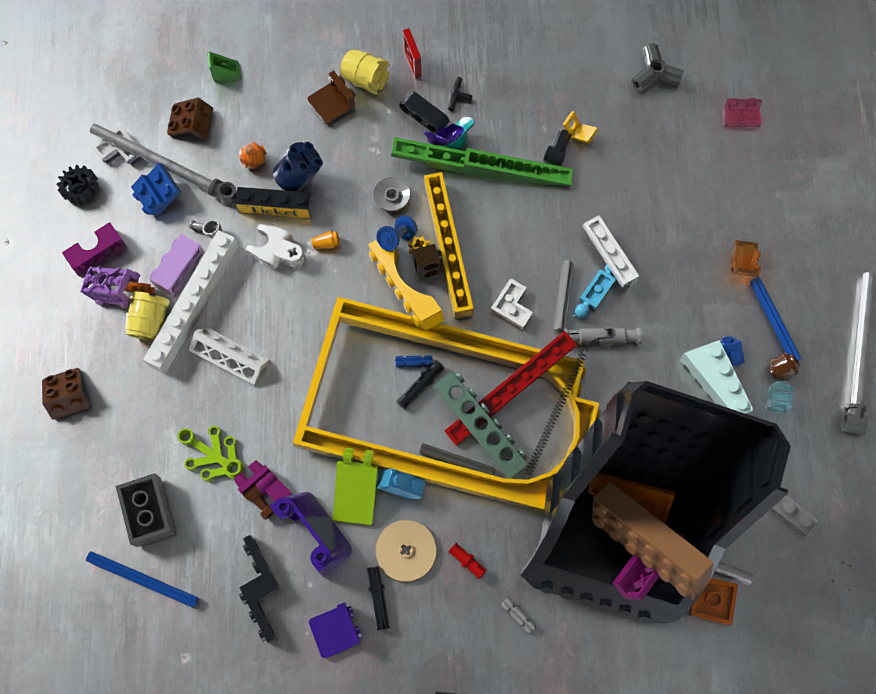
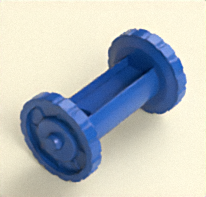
[376,215,418,251]

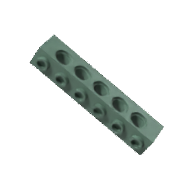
[433,371,528,479]

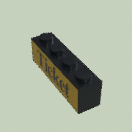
[235,187,313,219]

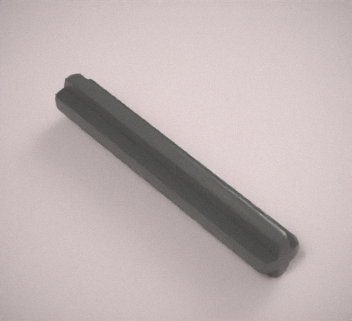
[419,443,495,475]

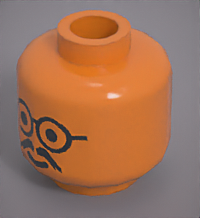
[238,142,267,169]

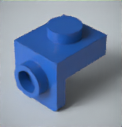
[720,336,745,366]

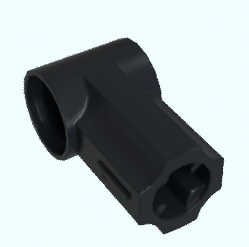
[543,129,572,166]

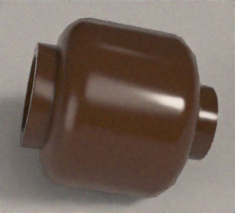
[769,352,800,381]

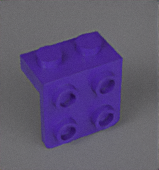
[309,602,363,658]

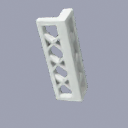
[582,216,639,287]
[189,326,269,385]

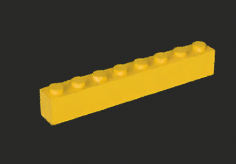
[424,172,474,320]

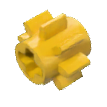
[408,236,430,255]

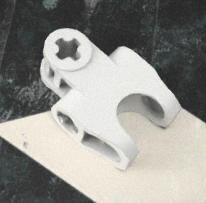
[246,224,305,269]

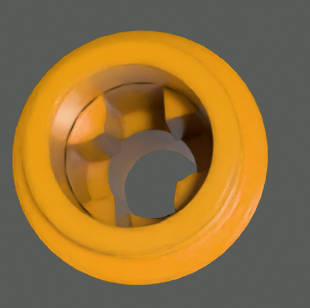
[311,230,340,249]

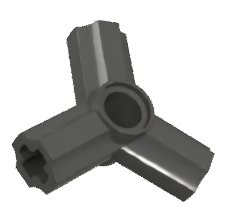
[631,43,684,92]

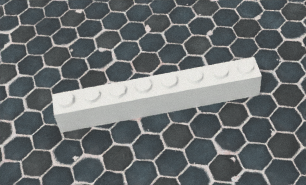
[143,230,238,374]

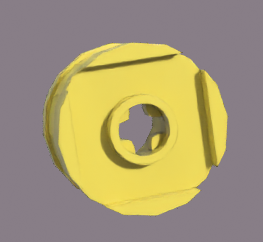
[340,49,390,94]
[125,292,170,341]

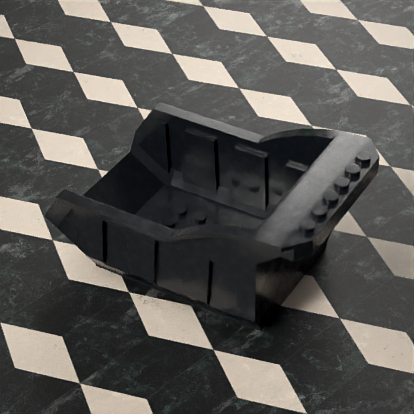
[520,381,791,623]

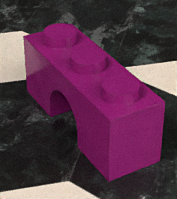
[61,222,126,276]

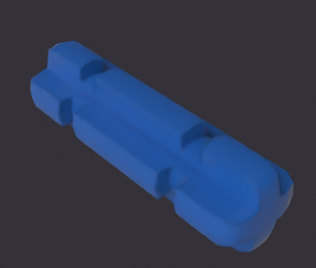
[395,355,433,367]

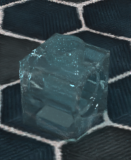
[766,381,794,413]

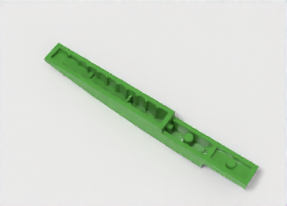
[391,137,573,187]

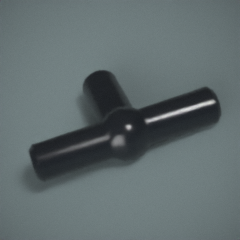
[447,77,473,111]

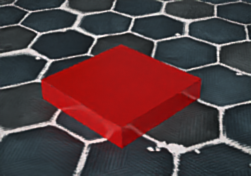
[403,28,422,79]

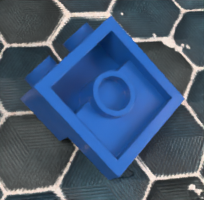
[131,163,182,216]

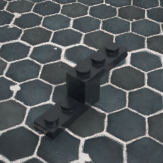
[239,535,281,644]

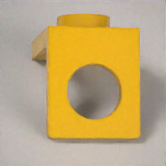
[563,111,598,143]

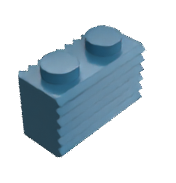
[376,469,426,499]

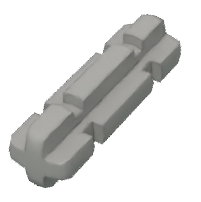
[502,598,536,633]

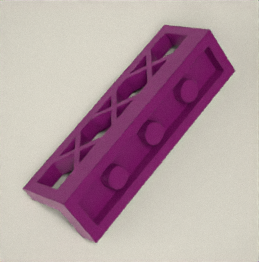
[613,522,686,601]

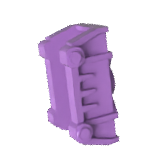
[80,266,141,308]

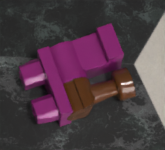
[234,460,293,520]

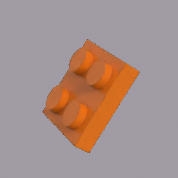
[689,578,738,626]

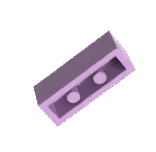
[149,234,204,296]

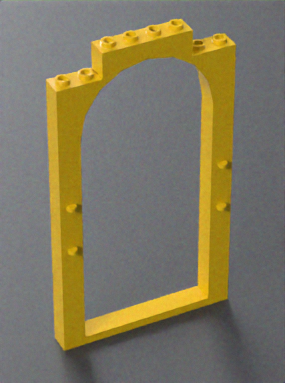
[293,297,601,513]

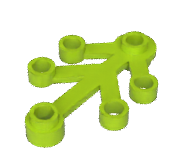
[177,425,244,481]

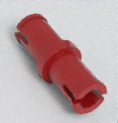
[448,543,487,579]

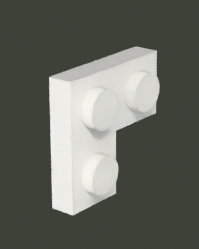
[91,126,139,164]
[491,278,533,330]

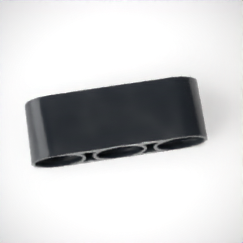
[399,91,450,134]

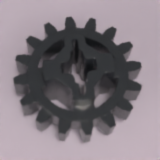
[56,165,99,204]

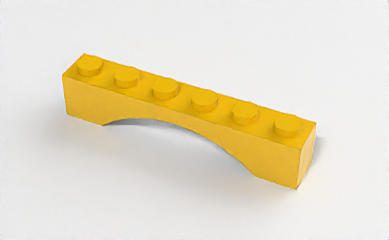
[368,240,444,332]

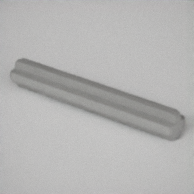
[554,260,574,332]

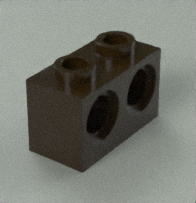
[413,244,443,280]

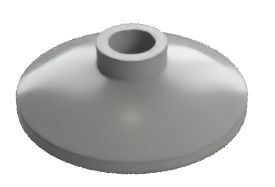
[373,177,410,211]

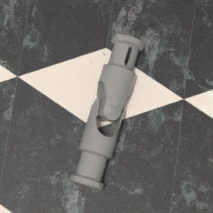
[564,328,642,345]

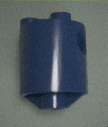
[273,141,323,192]

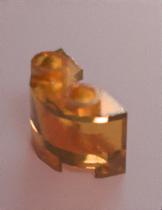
[730,240,761,277]

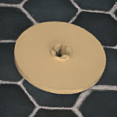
[376,520,436,582]

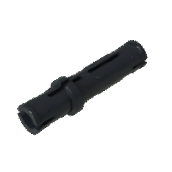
[396,360,444,410]
[367,566,390,631]

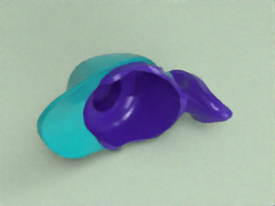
[424,117,475,149]

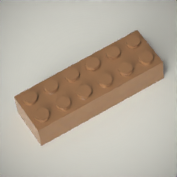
[592,482,714,600]

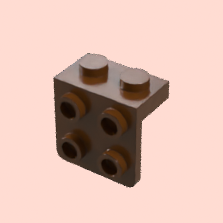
[307,70,356,124]
[167,97,213,140]
[42,368,90,420]

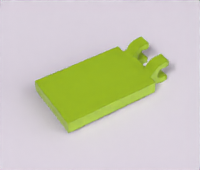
[332,448,378,525]

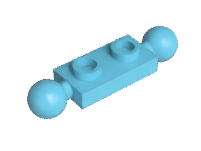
[575,264,616,319]

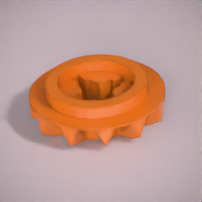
[125,282,155,294]

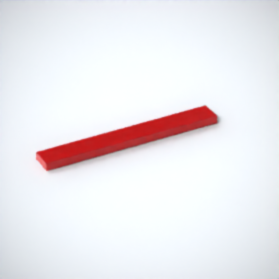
[444,331,577,446]

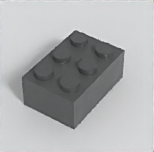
[115,473,176,547]

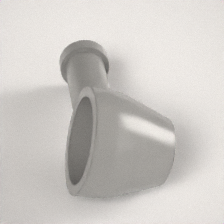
[189,219,222,239]

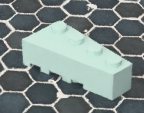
[679,340,753,414]

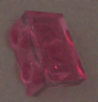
[722,98,762,127]

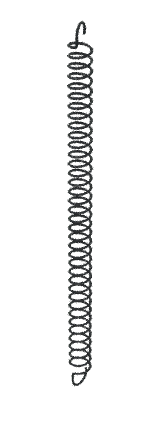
[523,345,588,480]

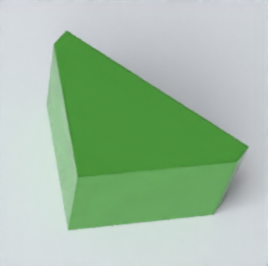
[207,51,241,82]

